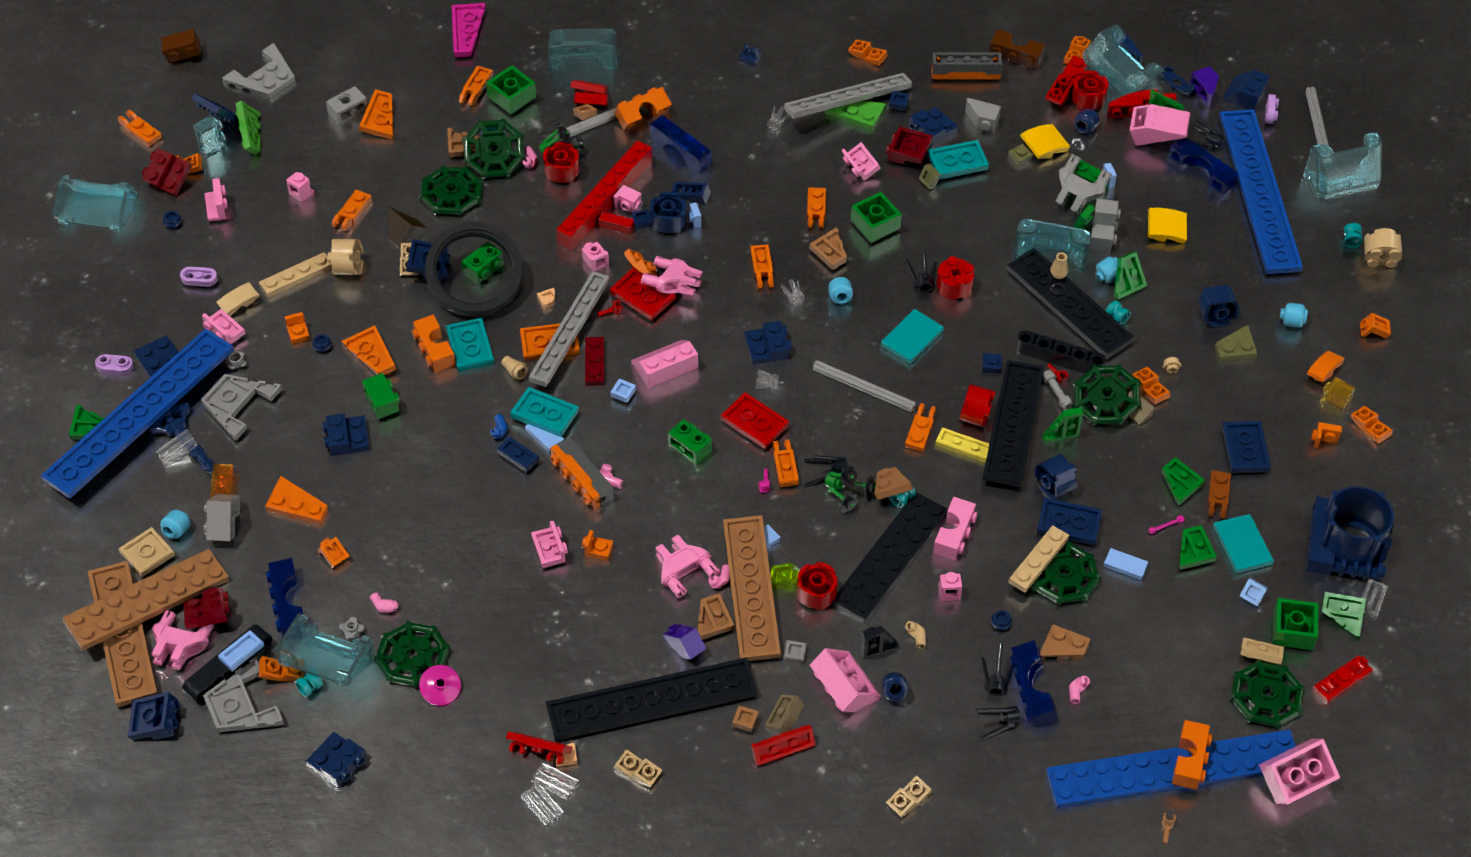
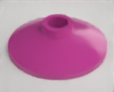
[419,665,461,706]

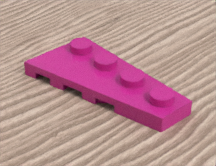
[452,3,486,57]

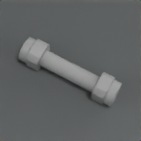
[1042,370,1073,411]

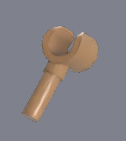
[1161,813,1176,844]

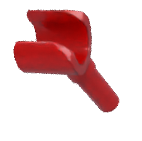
[597,300,623,316]
[1047,363,1068,384]

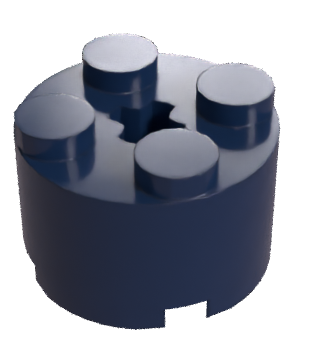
[650,192,686,233]
[1198,285,1240,328]
[1035,454,1078,499]

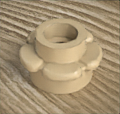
[1163,357,1181,374]

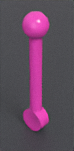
[1148,515,1185,534]

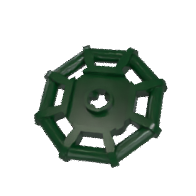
[462,118,526,179]
[419,165,484,216]
[1073,364,1142,426]
[1032,541,1102,605]
[373,621,451,688]
[1229,660,1306,729]

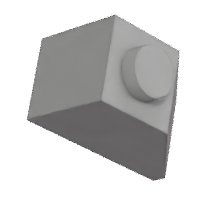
[965,98,1001,133]

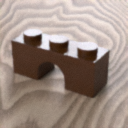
[989,29,1045,69]

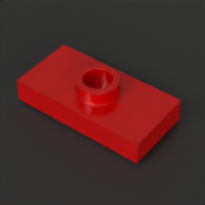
[571,80,608,94]

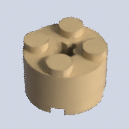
[1364,228,1402,268]
[327,239,364,275]

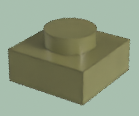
[1008,144,1033,166]
[919,164,941,189]

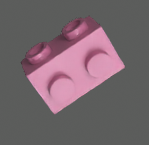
[841,142,881,181]
[205,178,228,221]
[202,309,246,344]
[531,520,568,568]

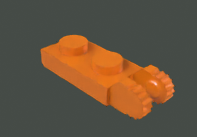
[459,66,494,106]
[117,110,162,147]
[807,187,826,228]
[332,190,372,231]
[750,244,773,289]
[905,403,936,452]
[773,439,799,487]

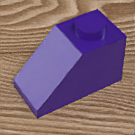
[1190,66,1219,107]

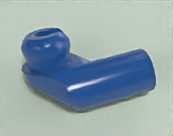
[490,414,508,439]

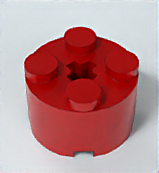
[1072,71,1109,110]
[543,142,580,183]
[936,256,974,300]
[959,384,996,427]
[797,562,838,611]

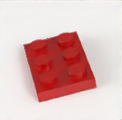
[610,267,676,321]
[721,392,789,449]

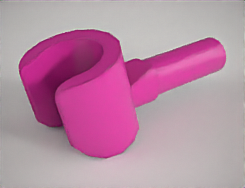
[758,469,770,493]

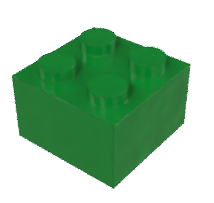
[486,65,536,114]
[851,192,902,243]
[1272,598,1318,650]

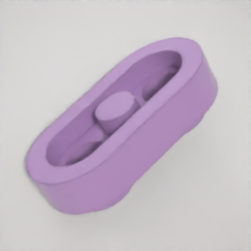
[1265,94,1279,124]
[180,267,218,287]
[95,354,134,375]

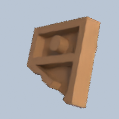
[447,128,480,157]
[809,228,847,270]
[875,467,913,500]
[697,593,734,640]
[1038,624,1091,660]

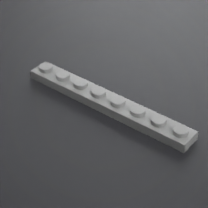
[784,73,912,119]
[529,271,609,387]

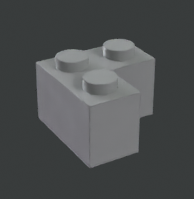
[1089,198,1121,252]
[204,494,240,541]

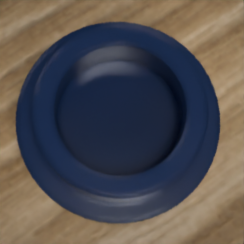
[163,211,181,228]
[312,334,332,352]
[991,610,1012,630]

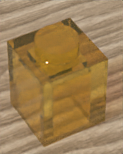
[1322,377,1355,411]

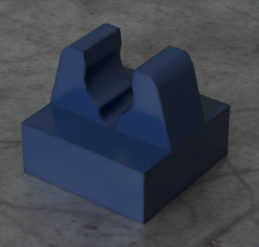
[739,44,761,66]

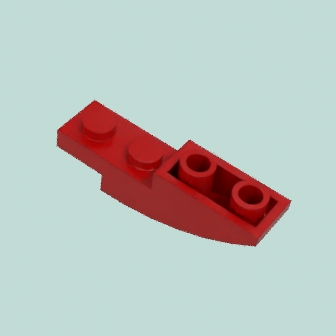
[1045,55,1089,106]
[1106,89,1177,118]

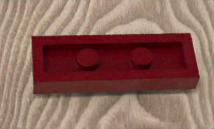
[585,337,604,386]

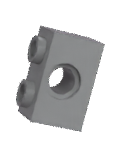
[326,86,368,125]

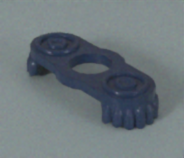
[1161,66,1195,96]

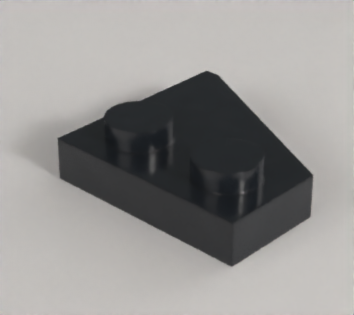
[860,626,900,660]

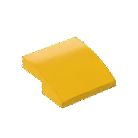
[1020,124,1070,159]
[1148,208,1187,244]

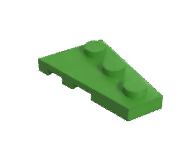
[235,101,260,155]
[825,101,886,130]

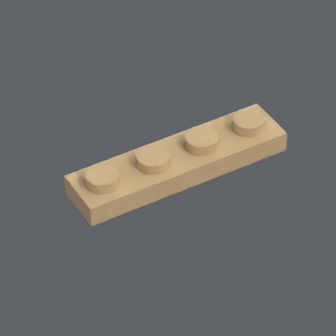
[259,252,332,298]
[1008,525,1069,593]

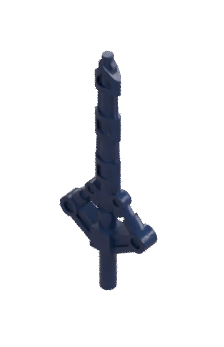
[147,403,218,476]

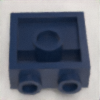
[909,107,958,146]
[406,239,451,283]
[744,321,792,365]
[322,413,369,456]
[128,692,180,740]
[305,732,366,787]

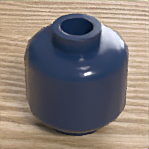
[1074,108,1100,134]
[881,672,909,701]

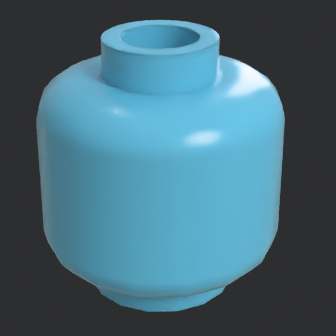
[1095,256,1118,284]
[828,277,853,304]
[1280,303,1308,328]
[160,510,191,539]

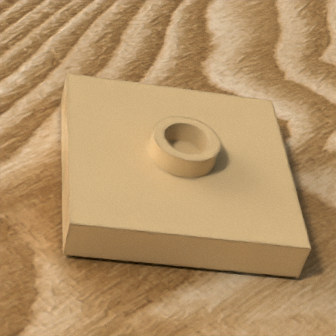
[118,527,175,577]

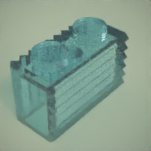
[193,115,226,157]

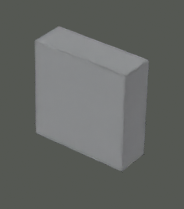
[783,640,807,664]

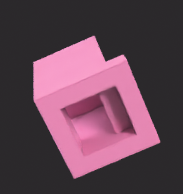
[286,172,314,202]
[614,185,643,213]
[582,242,609,272]
[938,572,962,601]

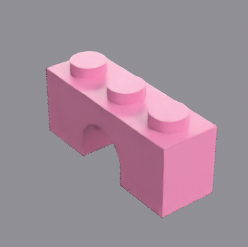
[933,497,978,560]

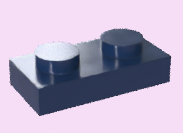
[497,437,539,473]

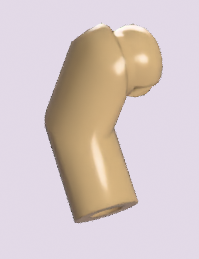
[905,621,926,649]

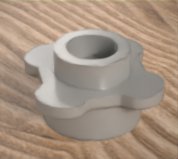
[226,351,247,370]
[339,617,364,639]

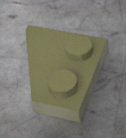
[1215,326,1257,361]

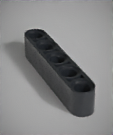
[1016,330,1106,377]
[182,624,273,703]

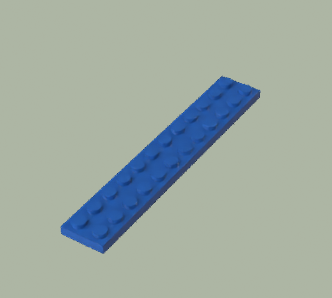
[1219,109,1303,274]
[40,329,234,499]
[1046,730,1296,809]

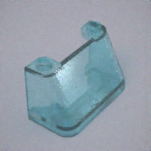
[1083,24,1165,97]
[548,29,617,71]
[1304,132,1382,199]
[52,174,138,231]
[1012,219,1091,273]
[275,613,375,686]

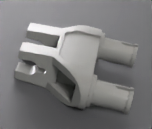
[1056,154,1112,215]

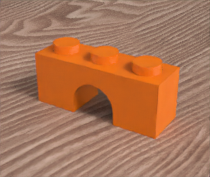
[614,87,672,130]
[411,314,456,373]
[1172,720,1212,790]

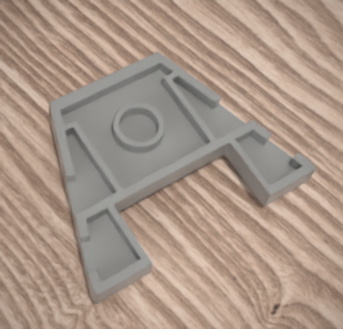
[222,43,295,99]
[201,374,282,440]
[203,657,284,732]

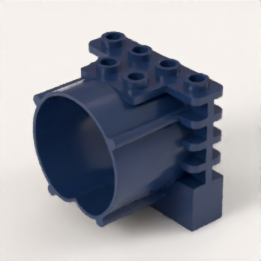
[1306,486,1394,583]

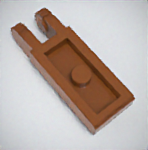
[1207,470,1231,519]

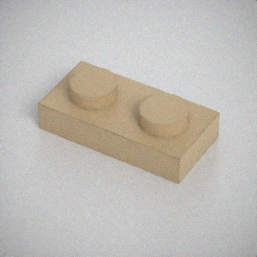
[1240,637,1284,664]

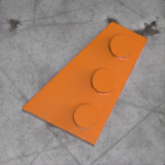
[359,89,393,140]
[341,325,397,375]
[265,476,328,525]

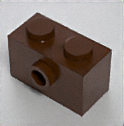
[161,28,201,63]

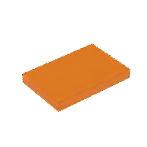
[520,323,580,361]

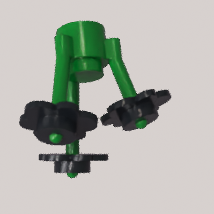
[539,121,585,155]
[825,466,876,513]

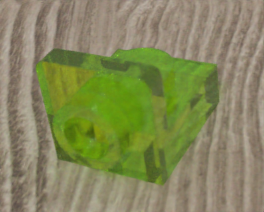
[771,563,800,590]

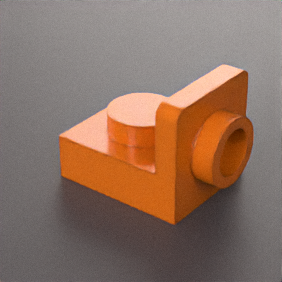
[285,312,310,345]
[1360,313,1391,338]
[1311,422,1342,448]
[582,530,613,561]
[317,537,349,568]

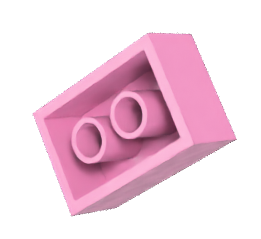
[1259,739,1340,804]

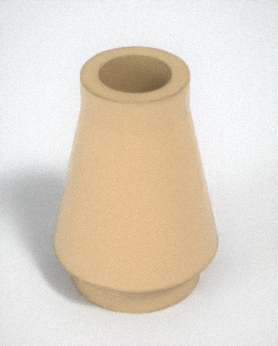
[1050,252,1068,279]
[501,356,528,380]

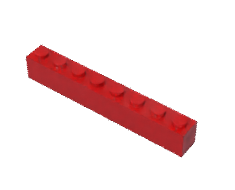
[556,140,652,251]

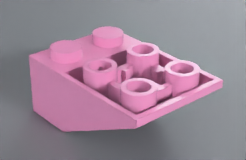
[1130,104,1190,146]

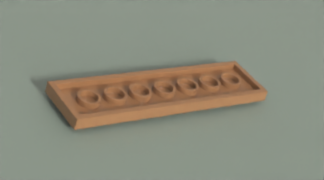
[723,515,781,661]
[62,549,229,651]
[88,561,158,708]

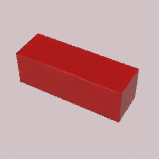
[574,92,608,105]
[598,212,634,235]

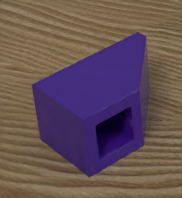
[663,623,707,660]

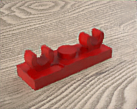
[1313,655,1373,704]
[751,724,815,766]
[506,731,572,764]

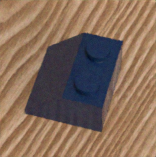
[1222,70,1270,111]

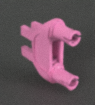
[641,256,703,296]
[655,535,720,598]
[152,610,215,670]

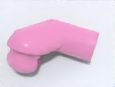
[523,146,538,169]
[600,464,623,489]
[709,564,730,589]
[370,593,398,613]
[1069,675,1090,704]

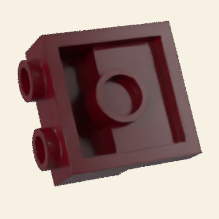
[885,126,933,164]
[142,148,192,196]
[184,587,230,629]

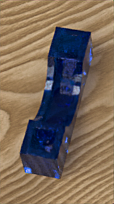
[650,115,712,175]
[1168,138,1239,196]
[266,558,308,640]
[1010,640,1059,727]

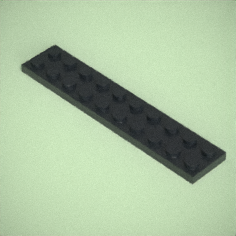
[546,657,757,741]

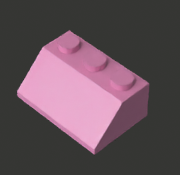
[631,340,698,389]
[810,648,881,712]

